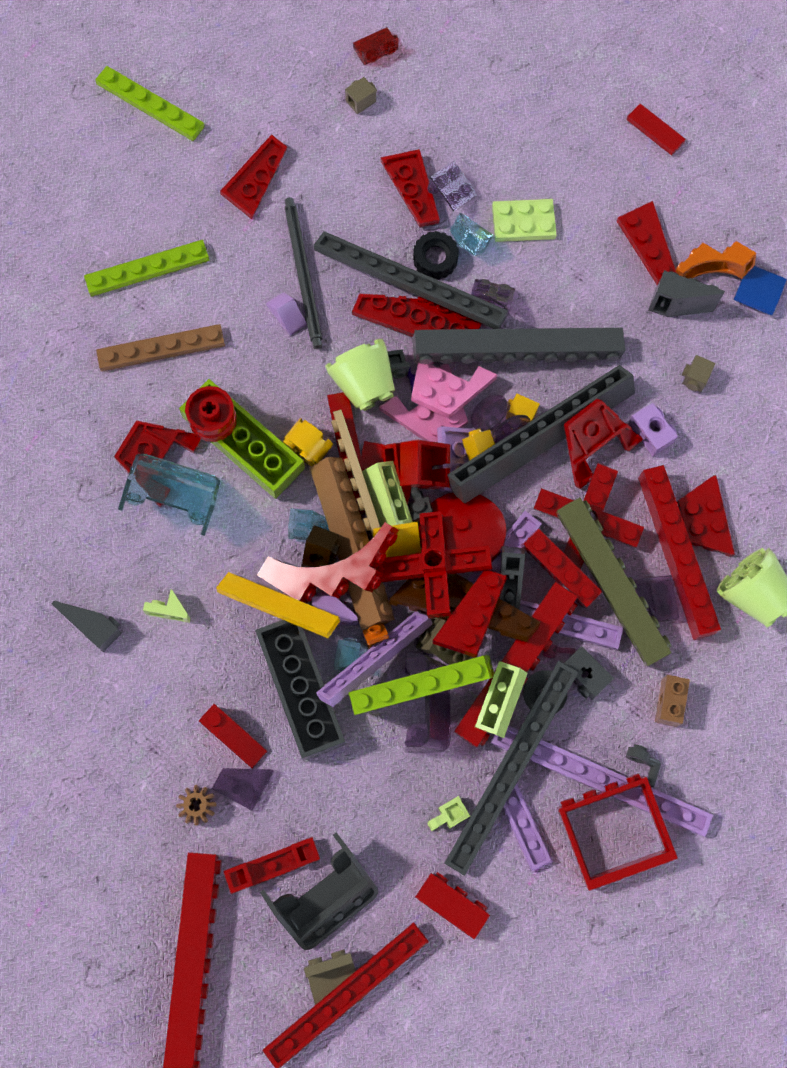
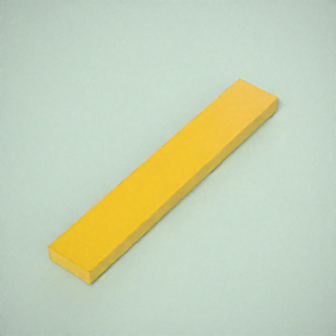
[216,572,340,638]

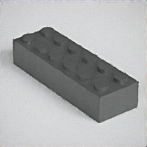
[255,620,346,761]

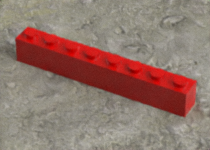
[638,465,721,640]
[453,582,578,748]

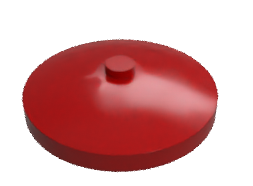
[418,492,506,573]

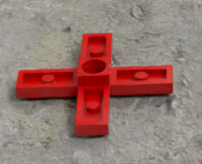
[533,463,644,570]
[379,511,492,619]

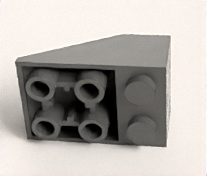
[648,270,725,317]

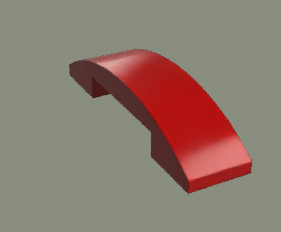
[223,837,320,894]

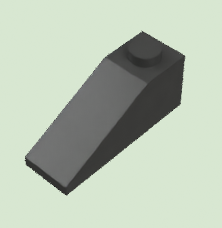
[499,546,525,610]
[51,601,122,652]

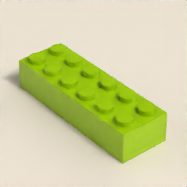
[179,379,305,499]

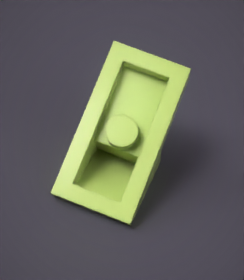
[143,589,191,623]

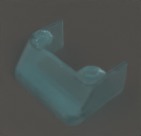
[118,454,220,536]

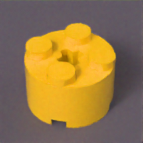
[283,418,333,467]

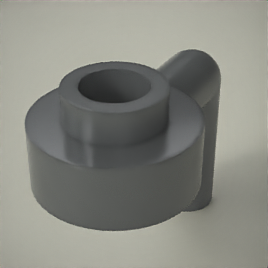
[626,744,661,788]

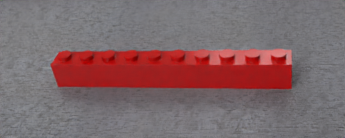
[163,852,222,1068]

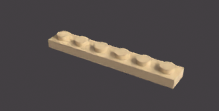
[331,410,380,536]

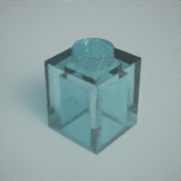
[334,637,361,671]

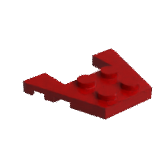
[564,399,643,489]
[114,420,202,507]

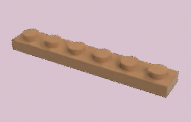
[96,324,225,372]

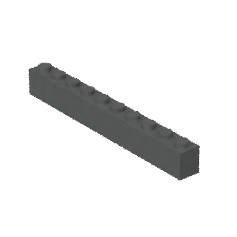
[412,327,626,364]
[448,365,635,504]

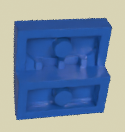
[733,266,787,315]

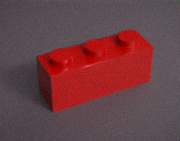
[415,872,490,940]

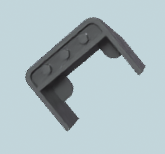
[260,832,378,950]

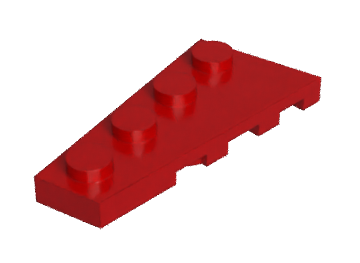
[220,134,287,219]
[381,149,440,227]
[617,201,676,285]
[433,570,506,658]

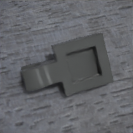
[408,487,434,524]

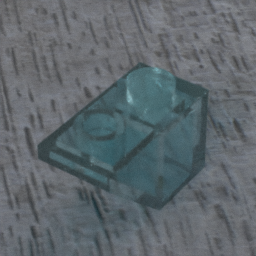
[450,213,493,256]
[288,508,330,540]

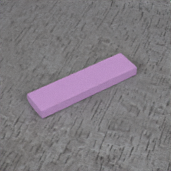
[502,783,553,872]

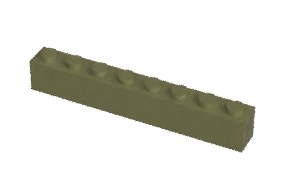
[555,497,672,666]

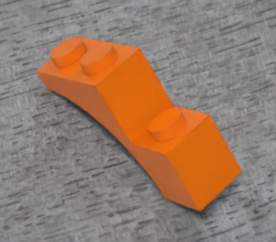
[676,241,756,279]

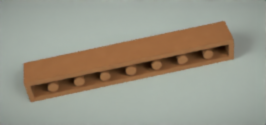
[310,457,395,630]

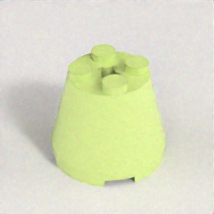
[325,339,395,411]
[717,548,787,627]

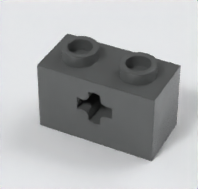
[564,646,614,700]

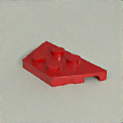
[677,475,735,557]

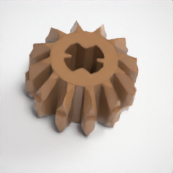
[176,785,217,826]

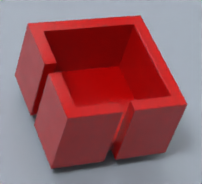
[400,440,450,490]

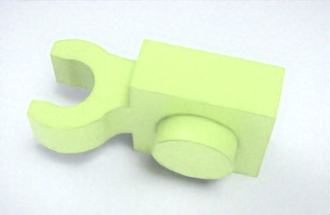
[427,796,470,831]

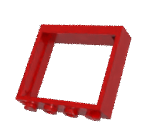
[557,774,678,891]

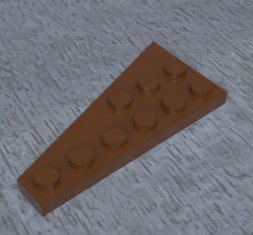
[389,560,540,642]

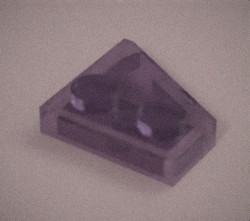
[471,279,515,314]
[634,575,679,622]

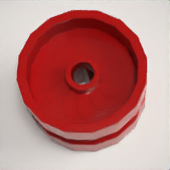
[185,386,237,442]

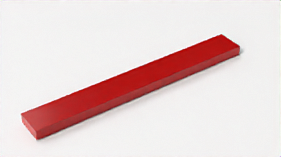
[262,922,429,1068]

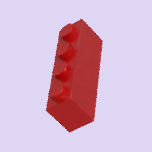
[520,529,602,608]

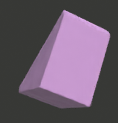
[266,293,307,336]

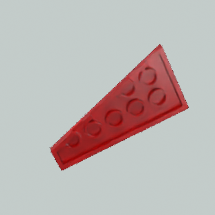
[352,294,491,337]

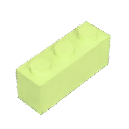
[362,461,413,527]
[475,661,528,738]

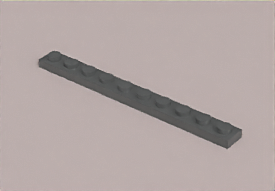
[314,231,508,329]
[444,661,579,876]

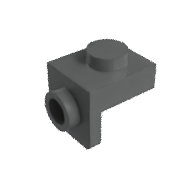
[388,349,410,379]

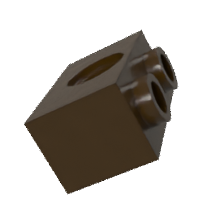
[301,525,340,568]

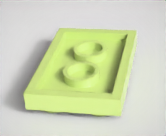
[492,199,557,242]

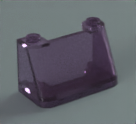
[405,653,451,753]

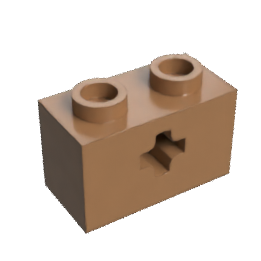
[655,674,690,727]

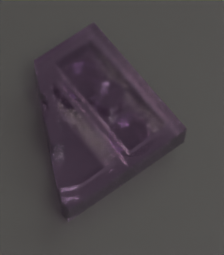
[212,768,274,811]

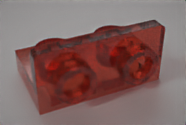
[353,27,399,65]

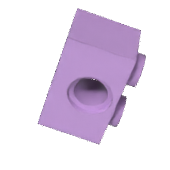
[628,403,678,457]

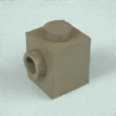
[345,77,377,114]
[682,355,716,392]

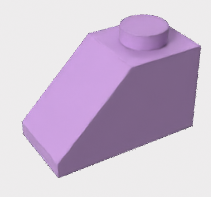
[312,593,358,626]

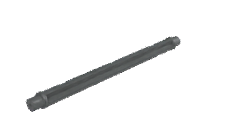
[285,197,323,349]

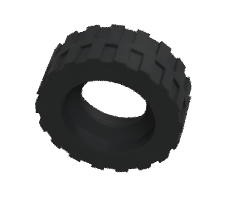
[413,231,459,280]

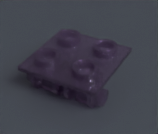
[427,161,477,211]

